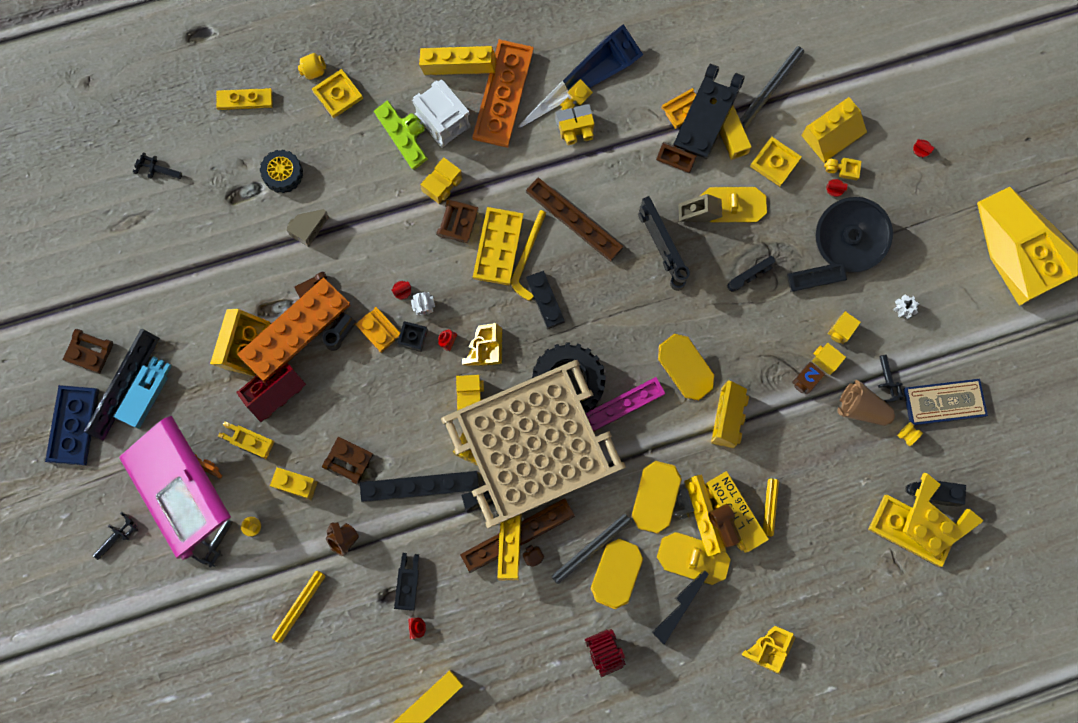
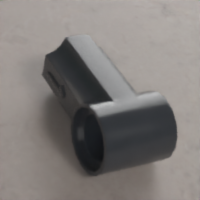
[322,313,356,351]

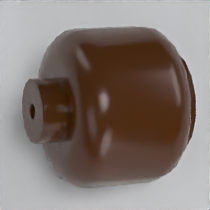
[522,545,544,567]

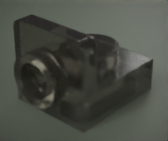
[673,488,694,520]

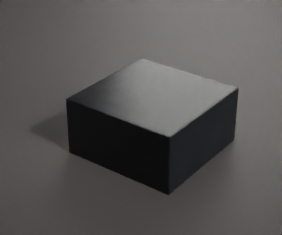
[397,321,428,352]

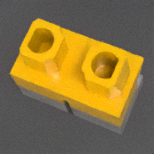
[555,104,594,146]

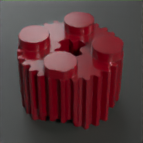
[584,629,626,678]

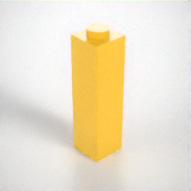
[710,99,751,160]
[393,670,464,723]

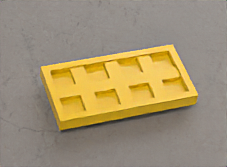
[473,207,524,286]

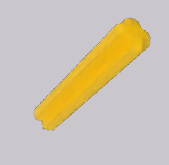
[763,478,779,537]

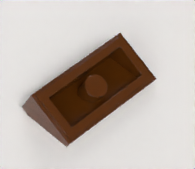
[656,142,697,173]

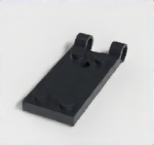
[674,63,745,159]
[638,196,690,291]

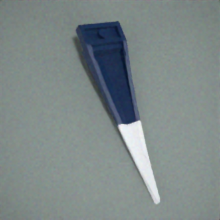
[518,24,643,128]

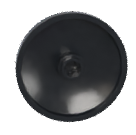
[815,197,893,272]

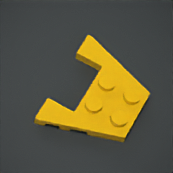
[903,473,983,557]

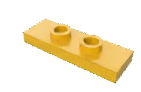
[216,88,273,110]

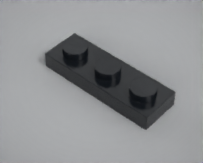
[526,270,565,329]

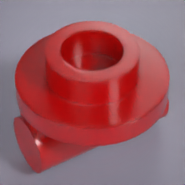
[913,139,935,158]
[826,179,848,197]
[391,281,411,300]
[438,329,458,352]
[408,617,426,639]

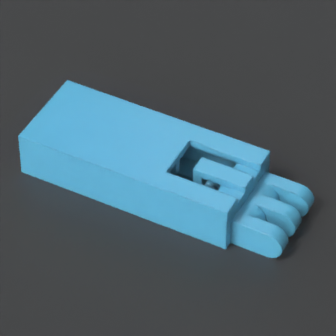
[114,356,172,429]

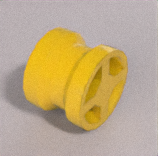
[897,422,923,446]

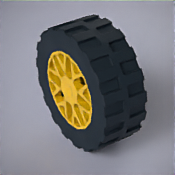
[260,150,303,193]

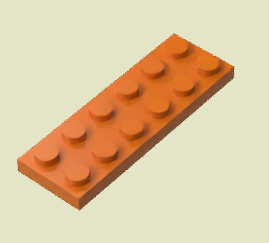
[472,39,534,148]
[237,277,350,383]

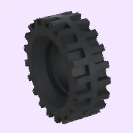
[532,342,606,413]

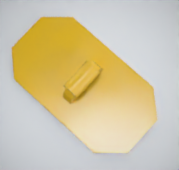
[700,187,767,222]
[658,334,714,401]
[632,461,682,534]
[657,532,731,585]
[591,539,643,609]

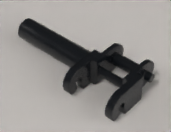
[133,153,182,179]
[878,355,906,403]
[92,512,138,560]
[192,519,233,568]

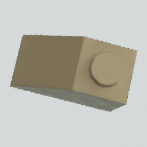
[678,194,722,222]
[287,209,329,247]

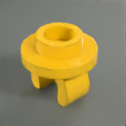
[241,516,261,537]

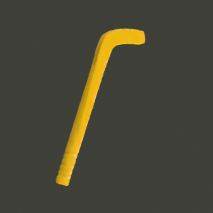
[511,210,546,301]

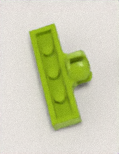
[373,100,428,170]

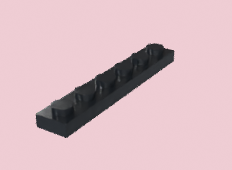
[84,329,160,441]
[360,471,479,503]

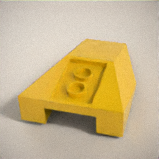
[977,187,1078,306]

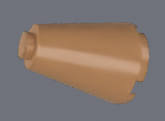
[838,380,895,426]

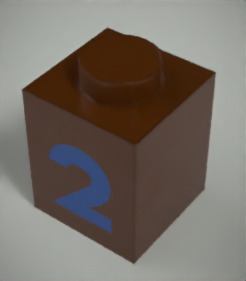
[792,362,825,395]

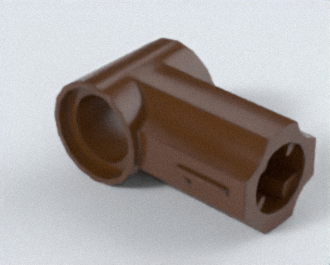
[708,503,741,547]

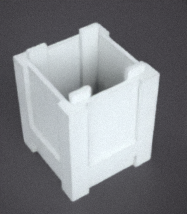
[412,79,471,148]

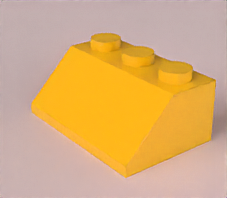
[801,97,867,163]
[210,309,271,376]
[711,380,749,448]

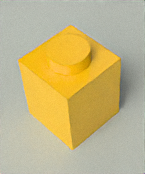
[828,311,861,344]
[812,343,846,375]

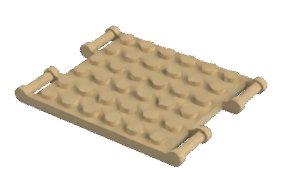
[441,360,626,528]

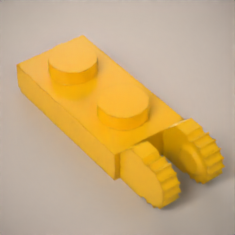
[218,421,275,459]

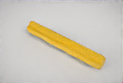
[272,571,325,643]

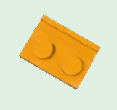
[661,88,696,129]
[355,307,400,353]

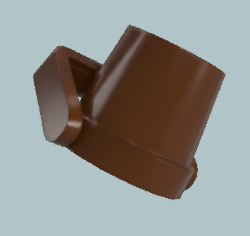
[326,522,359,556]

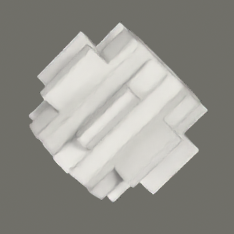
[411,292,435,315]
[894,294,919,319]

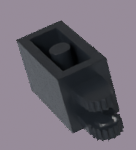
[905,481,966,507]

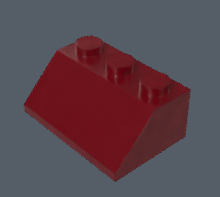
[236,363,306,422]

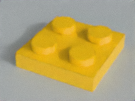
[312,69,363,119]
[750,136,802,187]

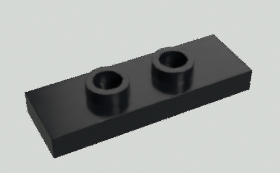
[787,262,847,292]

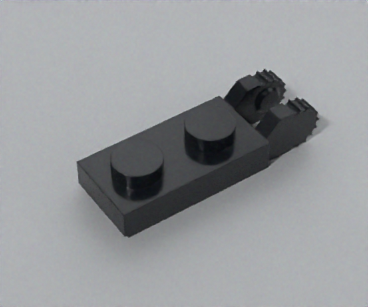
[727,255,776,292]
[394,553,420,611]

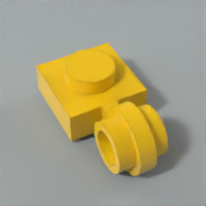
[560,79,593,110]
[824,158,861,181]

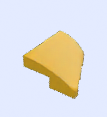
[462,323,502,366]
[742,626,795,675]

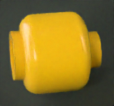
[298,53,326,80]

